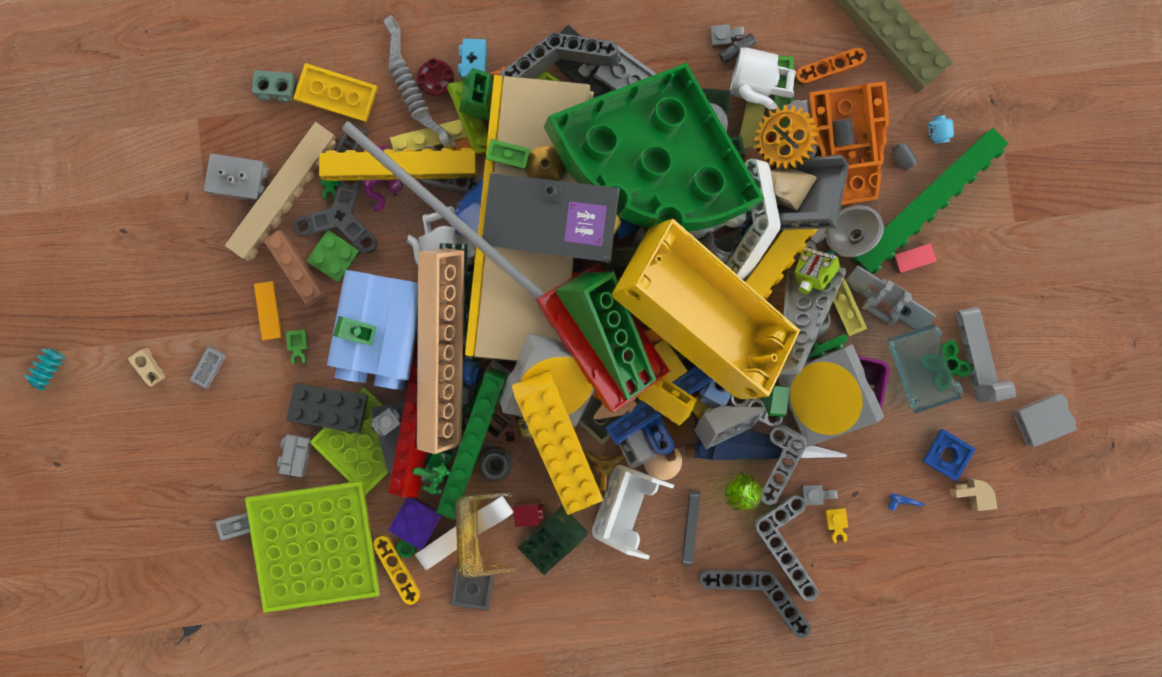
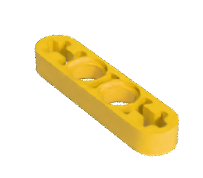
[374,535,420,605]

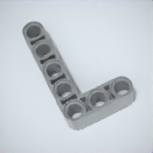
[956,307,1016,402]
[754,495,818,601]

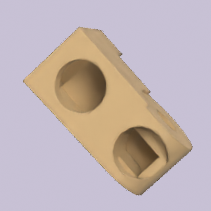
[128,348,165,387]

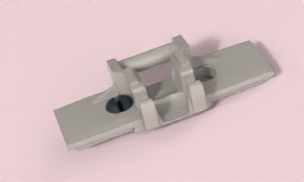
[845,265,936,332]

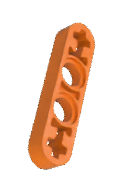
[795,48,867,86]

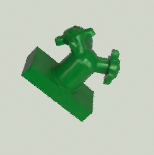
[413,450,452,494]

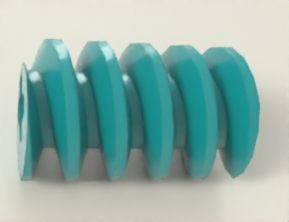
[24,348,66,391]

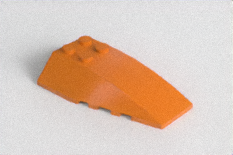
[809,81,889,205]

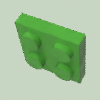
[307,230,361,283]

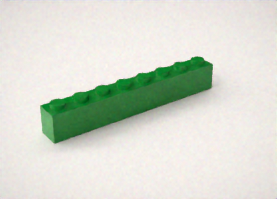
[436,367,508,520]

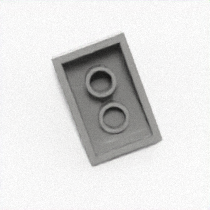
[694,406,765,449]

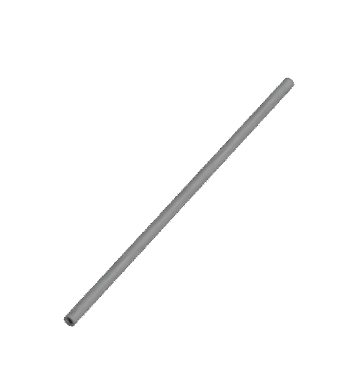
[342,121,545,299]

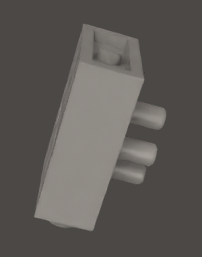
[204,153,270,202]

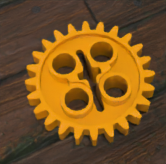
[754,105,819,170]

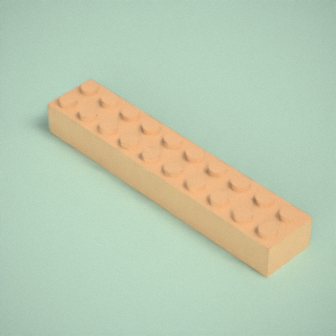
[417,248,464,454]

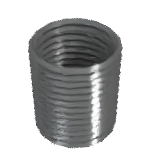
[832,118,855,146]

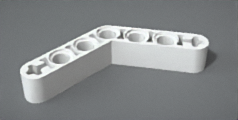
[726,158,780,281]
[415,496,514,571]

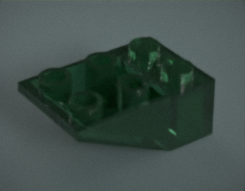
[517,505,589,575]

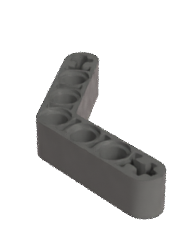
[500,33,621,79]
[698,568,811,638]

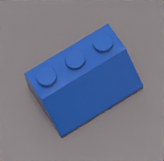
[452,180,483,236]

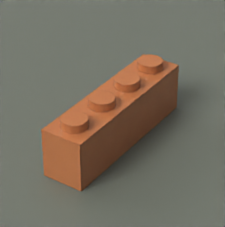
[263,230,327,306]

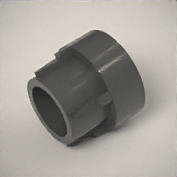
[480,448,513,481]

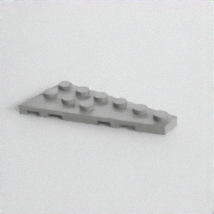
[780,268,846,374]

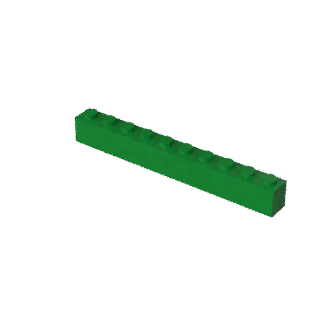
[850,127,1009,274]

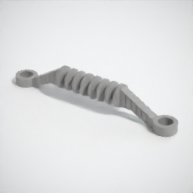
[384,15,456,149]

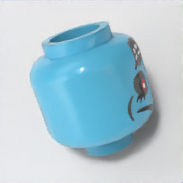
[927,115,954,144]

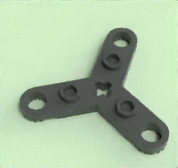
[293,180,377,253]

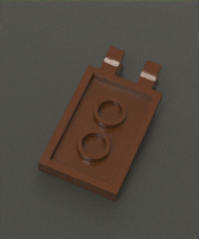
[655,412,698,462]

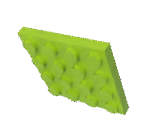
[310,387,388,496]

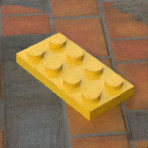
[293,63,378,123]

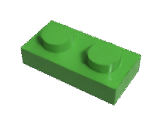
[486,139,531,170]

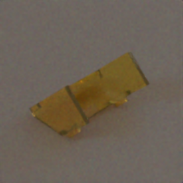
[456,491,514,578]

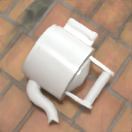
[729,47,796,110]
[406,206,476,269]

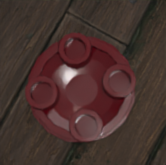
[416,58,454,96]

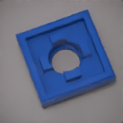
[922,429,976,482]

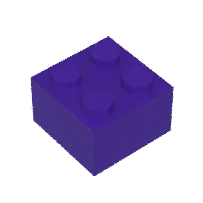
[388,497,443,550]

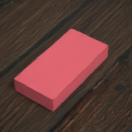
[893,243,937,273]

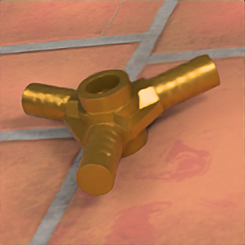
[584,450,626,491]

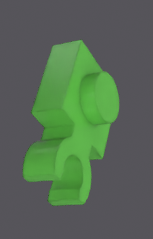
[286,330,308,364]

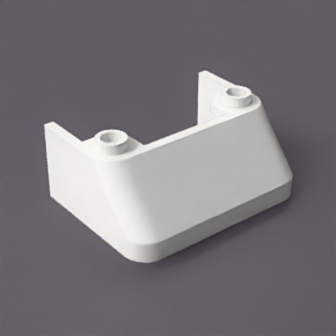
[592,465,674,559]

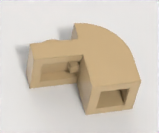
[949,479,997,511]

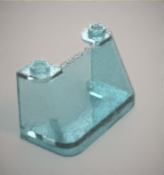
[886,323,963,414]

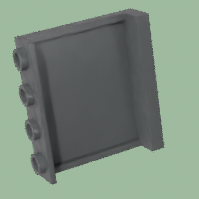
[767,155,849,230]

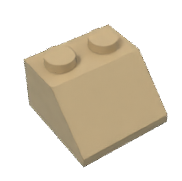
[770,166,817,211]

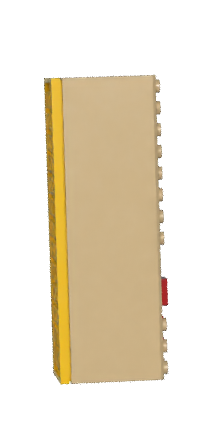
[465,75,594,363]

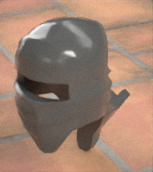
[700,227,743,264]

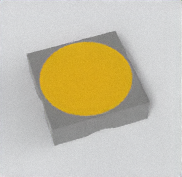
[499,334,594,427]
[777,344,884,447]

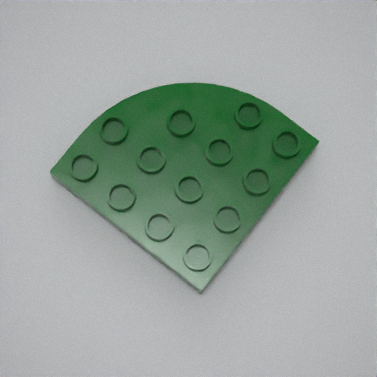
[544,63,765,231]

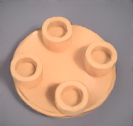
[644,448,682,480]

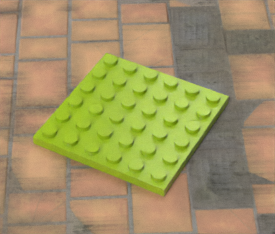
[245,480,380,613]

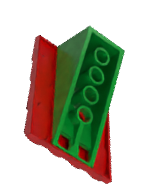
[535,263,671,412]

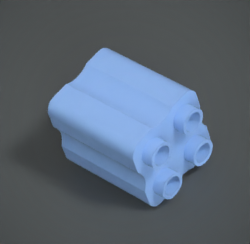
[327,270,418,390]

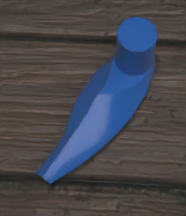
[888,494,925,511]

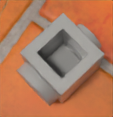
[371,407,402,436]

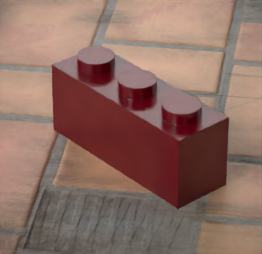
[513,500,544,527]

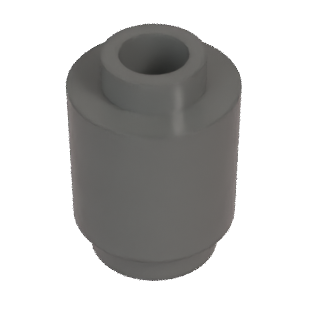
[890,142,918,171]

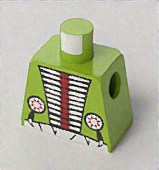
[795,247,840,295]

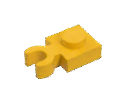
[825,507,848,543]

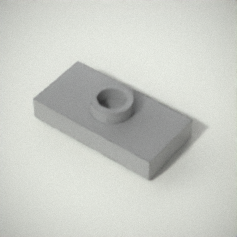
[190,346,227,389]

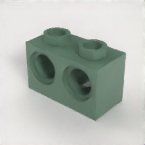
[252,70,297,103]

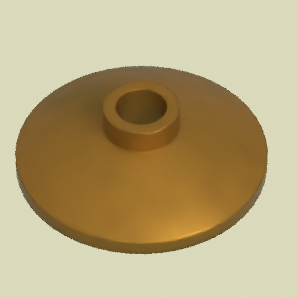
[526,145,566,181]

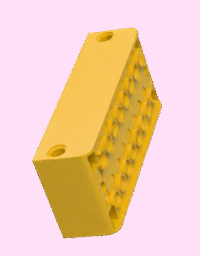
[612,219,800,399]

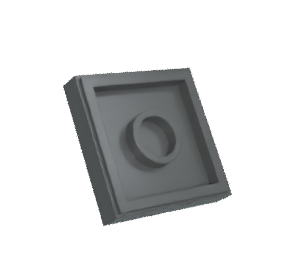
[450,565,495,611]

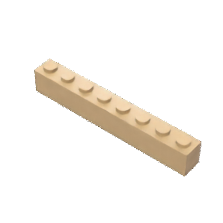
[225,122,338,261]

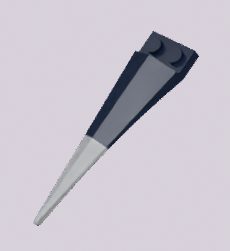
[692,419,847,460]

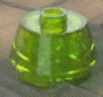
[725,472,763,511]

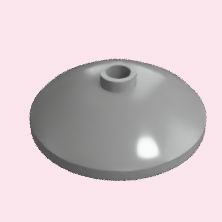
[826,205,884,257]

